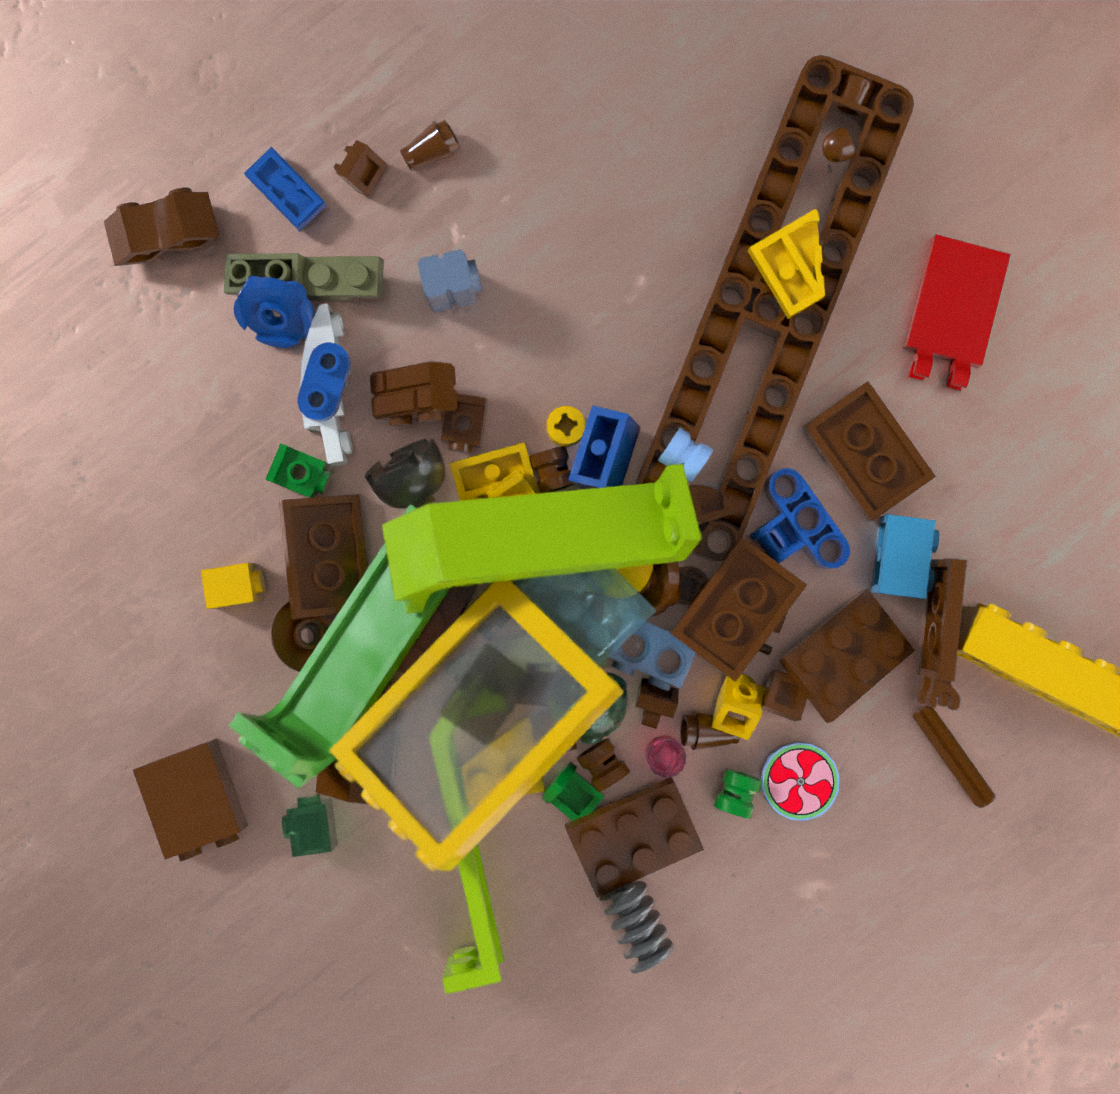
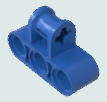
[749,468,850,569]

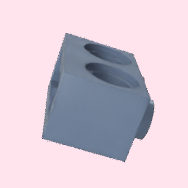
[608,613,696,691]

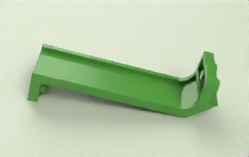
[229,504,451,789]

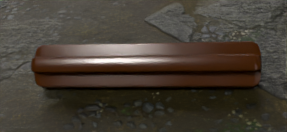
[913,705,996,808]

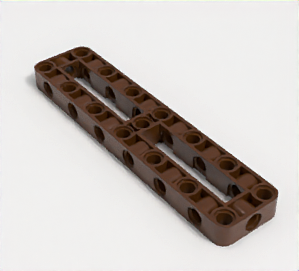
[635,55,914,562]

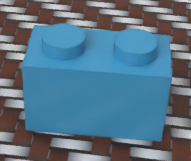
[871,514,939,599]

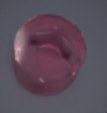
[645,735,686,778]

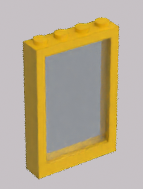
[329,580,624,872]

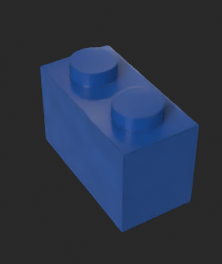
[568,405,641,490]

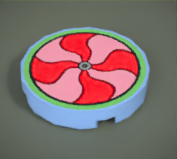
[761,741,840,821]

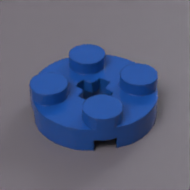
[234,276,315,348]

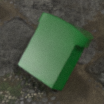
[541,762,605,821]

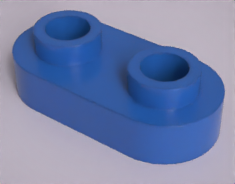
[297,342,351,422]

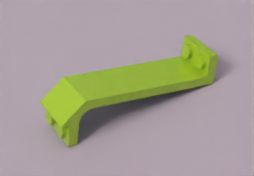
[382,464,701,614]
[429,683,510,994]

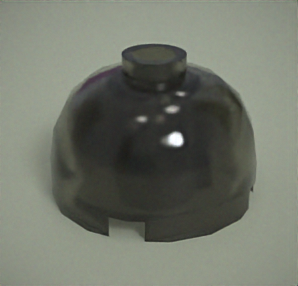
[364,439,446,509]

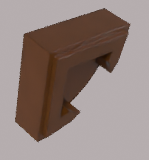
[688,484,735,524]

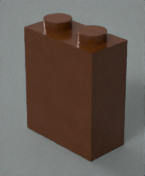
[133,738,248,861]

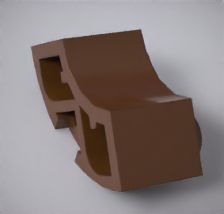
[103,187,219,266]

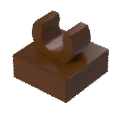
[334,140,388,197]
[761,669,807,722]
[635,677,679,729]

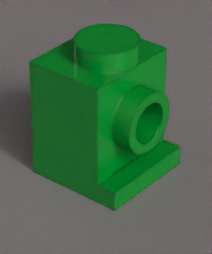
[265,443,332,498]

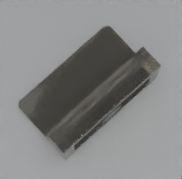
[438,643,533,745]

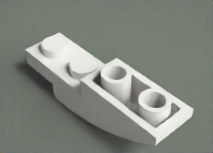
[300,303,353,467]

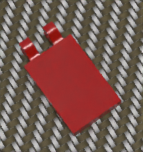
[904,234,1011,391]

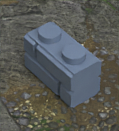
[418,249,482,313]

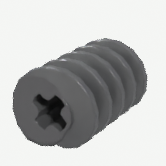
[599,881,674,974]

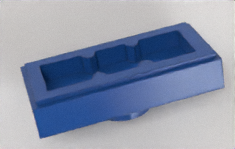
[243,147,327,232]

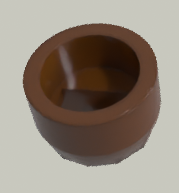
[822,127,855,163]

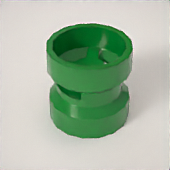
[713,768,763,819]

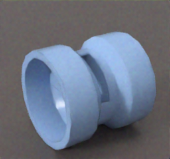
[658,427,714,483]

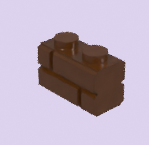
[370,361,458,427]

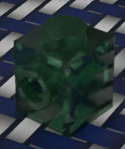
[282,794,338,857]

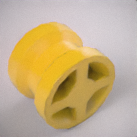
[547,406,585,447]

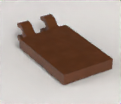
[916,558,967,710]

